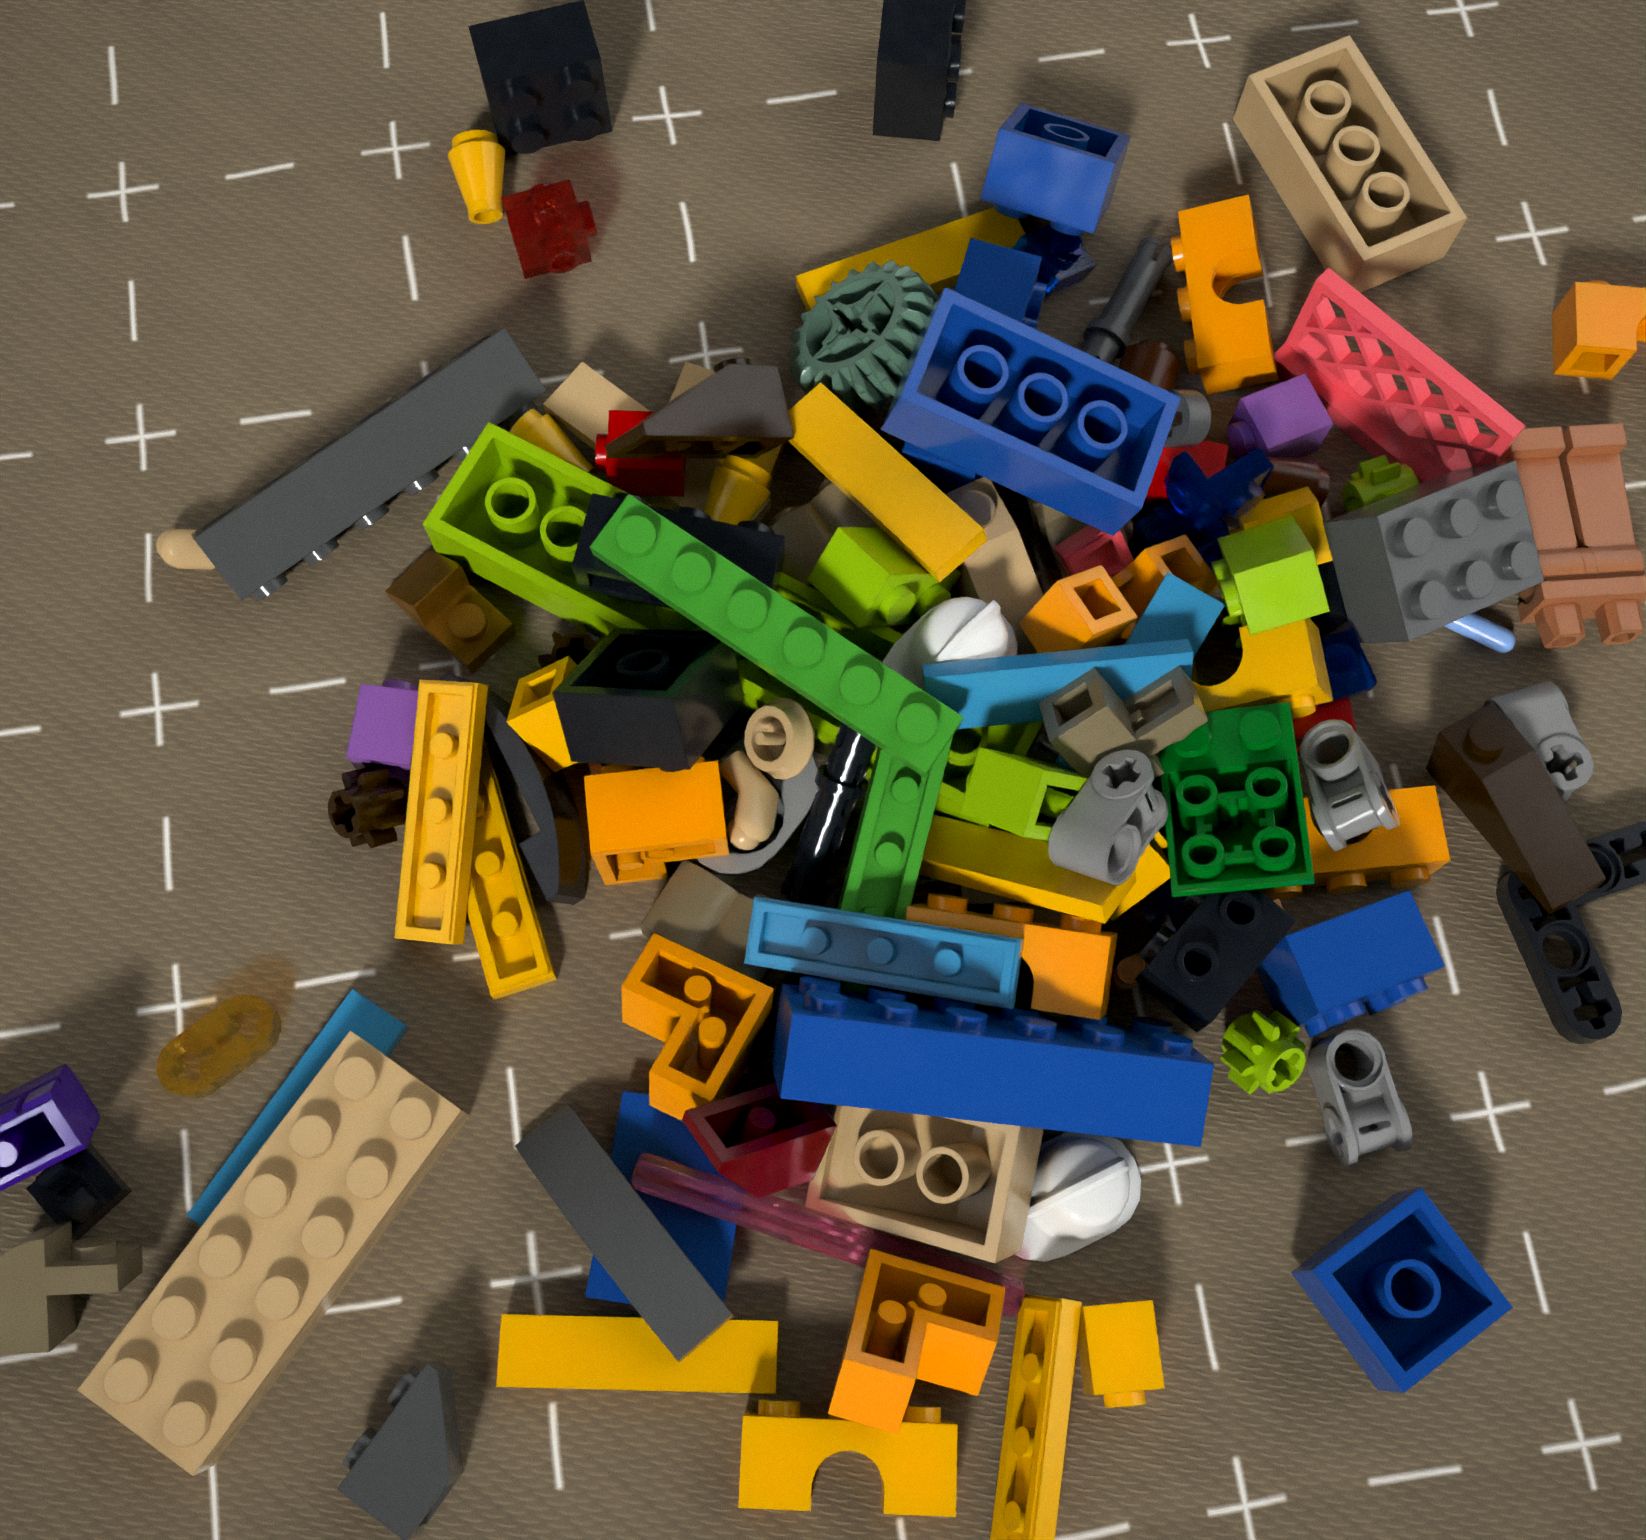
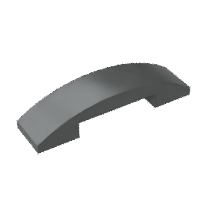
[515,1103,734,1362]

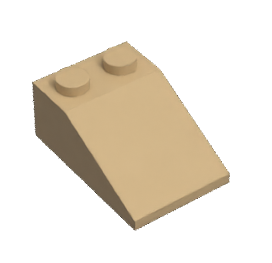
[805,1104,1044,1263]

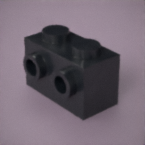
[1134,889,1297,1033]

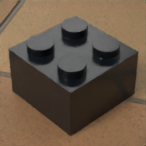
[468,0,612,157]
[873,0,966,141]
[552,628,745,772]

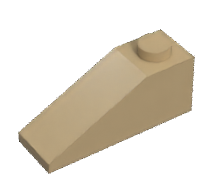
[946,477,1043,655]

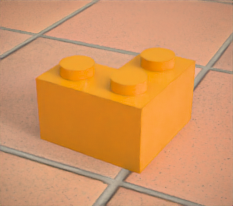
[584,756,729,885]
[621,933,774,1121]
[828,1249,1006,1434]

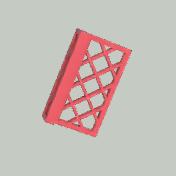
[1274,267,1526,484]

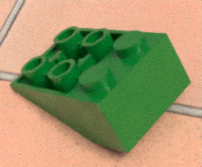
[1159,702,1315,897]

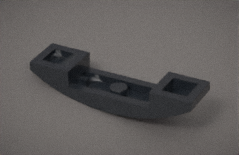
[439,672,586,905]

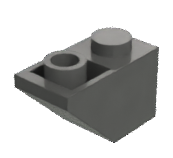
[337,1362,464,1540]

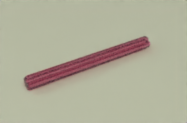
[631,1153,1025,1317]

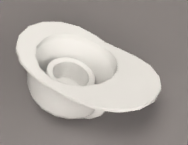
[883,597,1018,690]
[1015,1132,1141,1262]

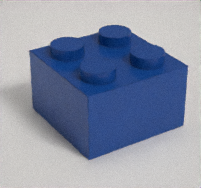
[980,103,1131,236]
[1256,890,1445,1038]
[1291,1187,1513,1393]

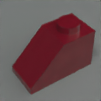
[682,1083,837,1199]

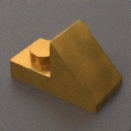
[385,550,516,674]

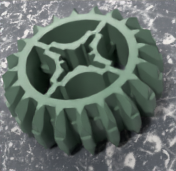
[787,260,938,417]

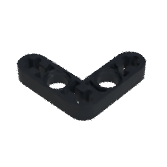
[1496,821,1646,1044]

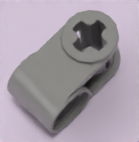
[1483,680,1594,803]
[1300,719,1400,851]
[1048,749,1169,885]
[1307,1030,1413,1167]

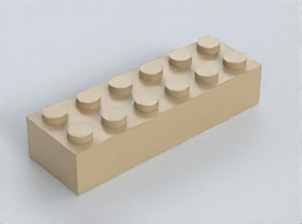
[77,1031,470,1476]

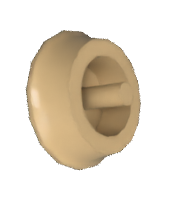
[744,698,815,780]

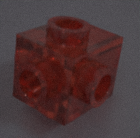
[501,179,597,279]

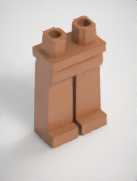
[1497,423,1646,649]

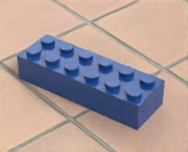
[771,976,1214,1147]

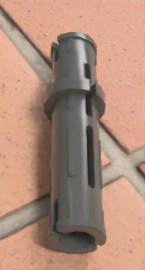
[1081,237,1173,365]

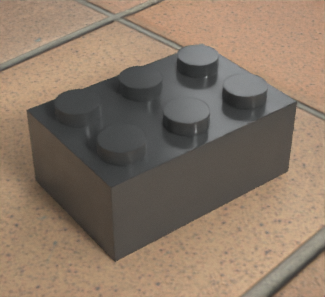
[1323,460,1544,644]

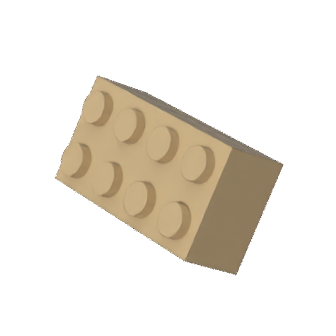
[1233,35,1467,293]

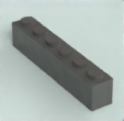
[191,328,546,601]

